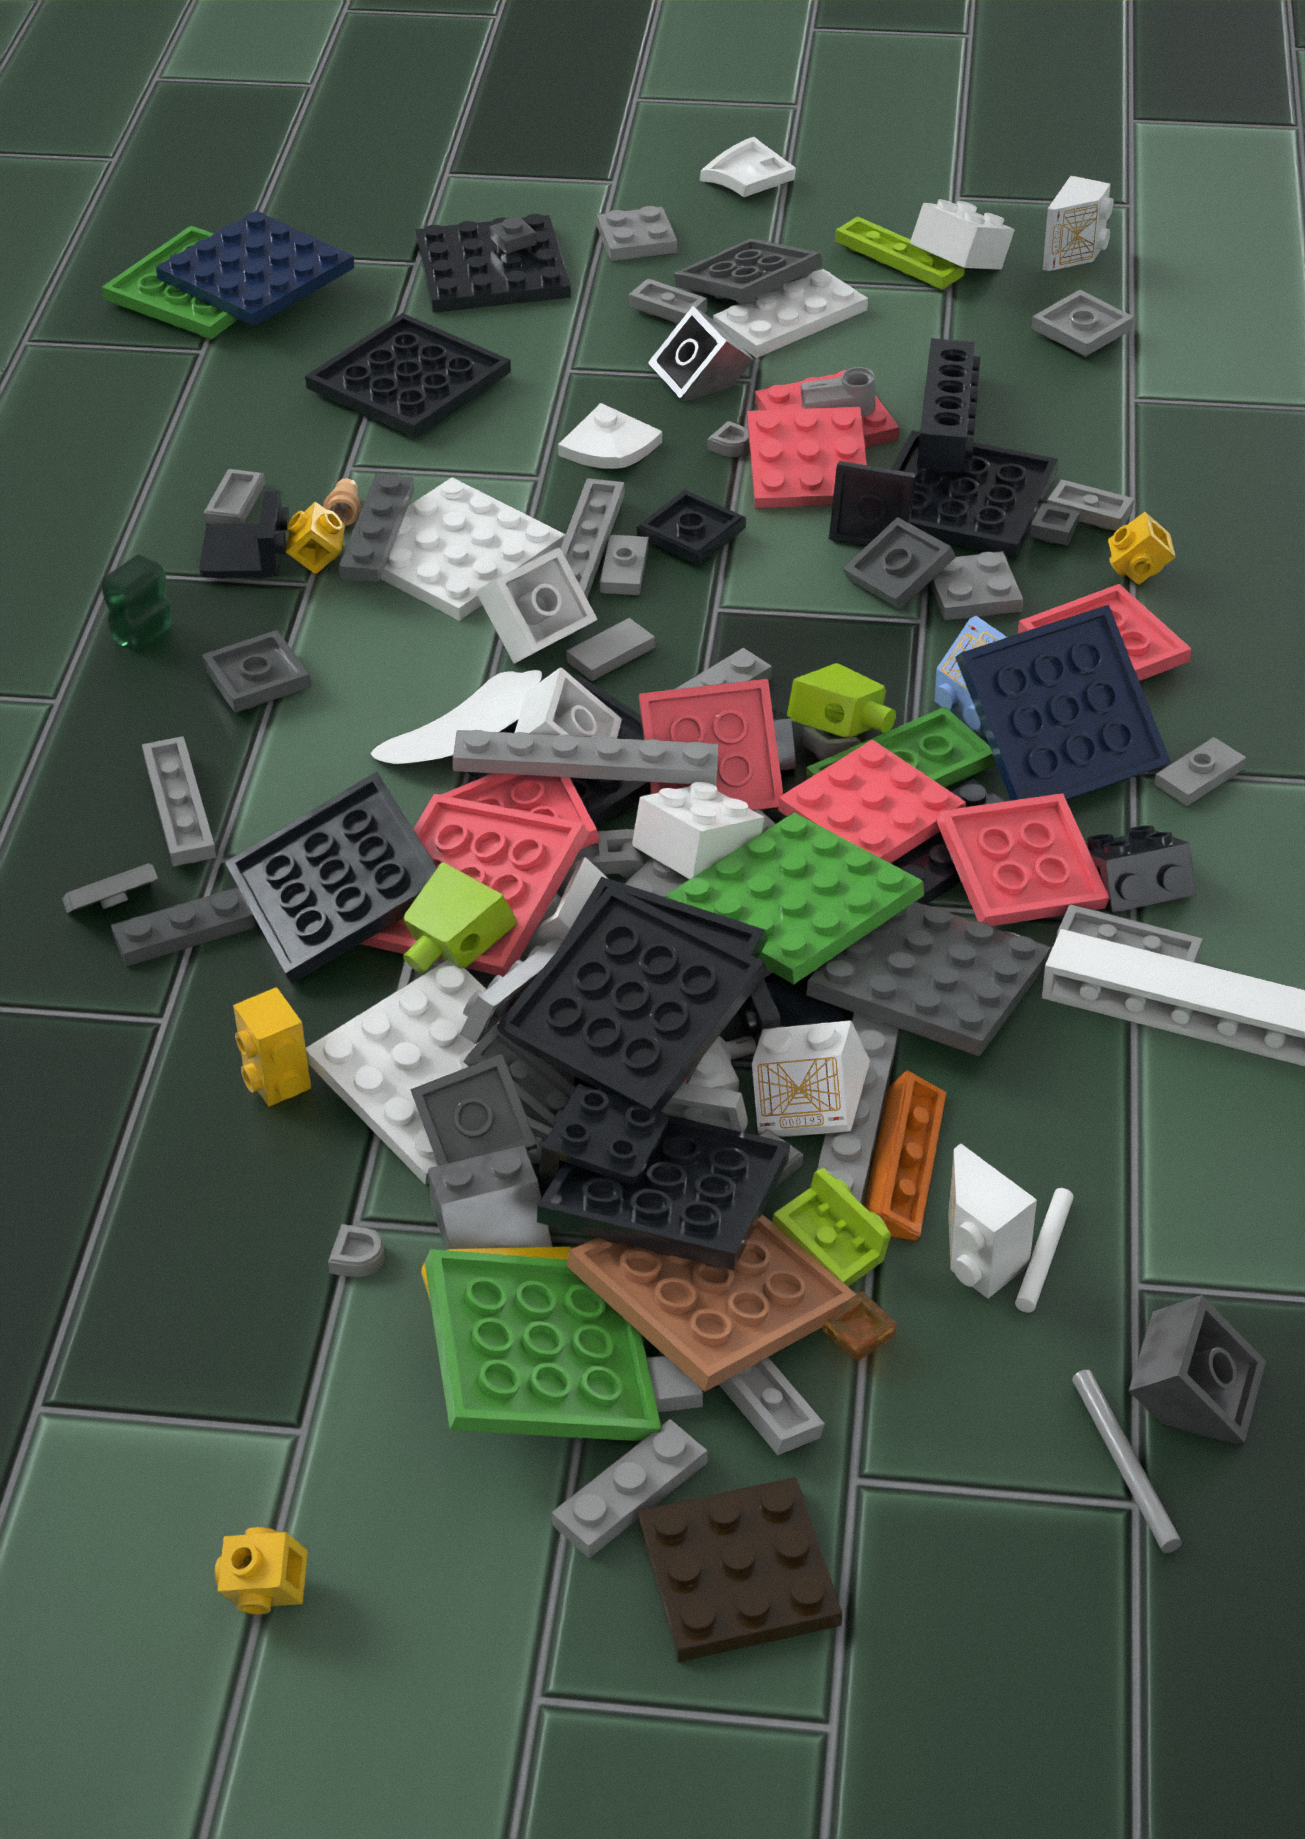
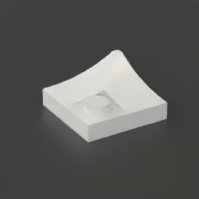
[700,137,796,197]
[558,403,662,469]

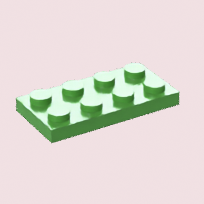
[806,707,996,788]

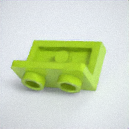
[772,1167,891,1287]

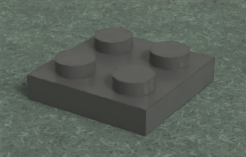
[843,517,956,610]
[202,630,311,713]
[410,1054,538,1166]

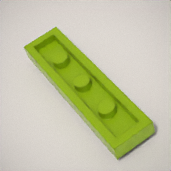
[835,216,965,290]

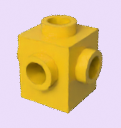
[286,502,345,574]
[1108,512,1176,585]
[215,1527,308,1615]

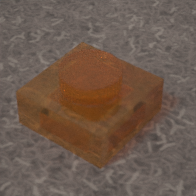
[823,1291,897,1362]

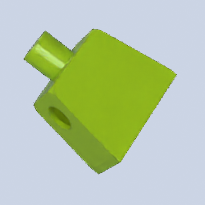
[787,663,896,738]
[403,862,518,974]

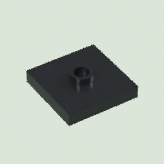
[829,461,916,546]
[637,490,746,565]

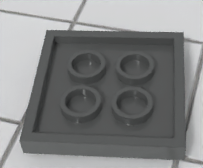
[674,238,822,304]

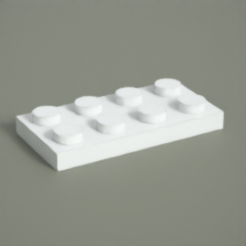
[713,269,868,358]

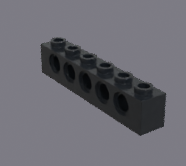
[917,338,981,472]

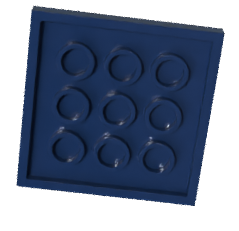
[155,211,355,326]
[955,605,1171,801]

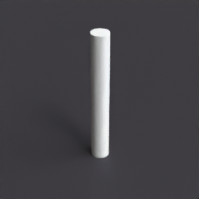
[1015,1188,1074,1313]

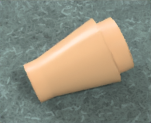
[323,478,362,526]

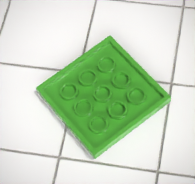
[101,226,239,339]
[665,812,924,984]
[425,1249,662,1441]

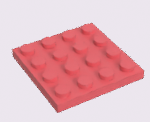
[360,794,589,977]

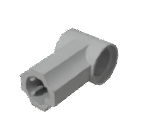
[800,367,876,417]

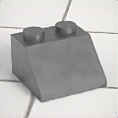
[648,306,754,401]
[428,1145,553,1250]
[1129,1295,1266,1445]

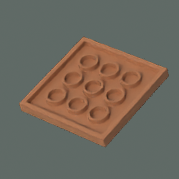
[566,1215,857,1392]

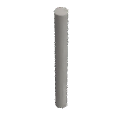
[1072,1370,1182,1553]

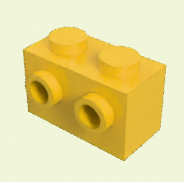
[233,987,311,1107]

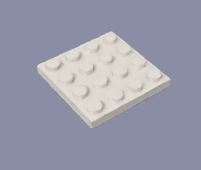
[345,477,565,621]
[306,960,575,1185]

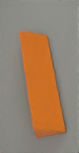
[864,1070,947,1241]

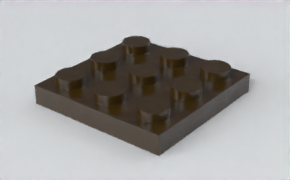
[637,1477,842,1662]

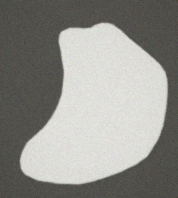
[371,670,542,764]

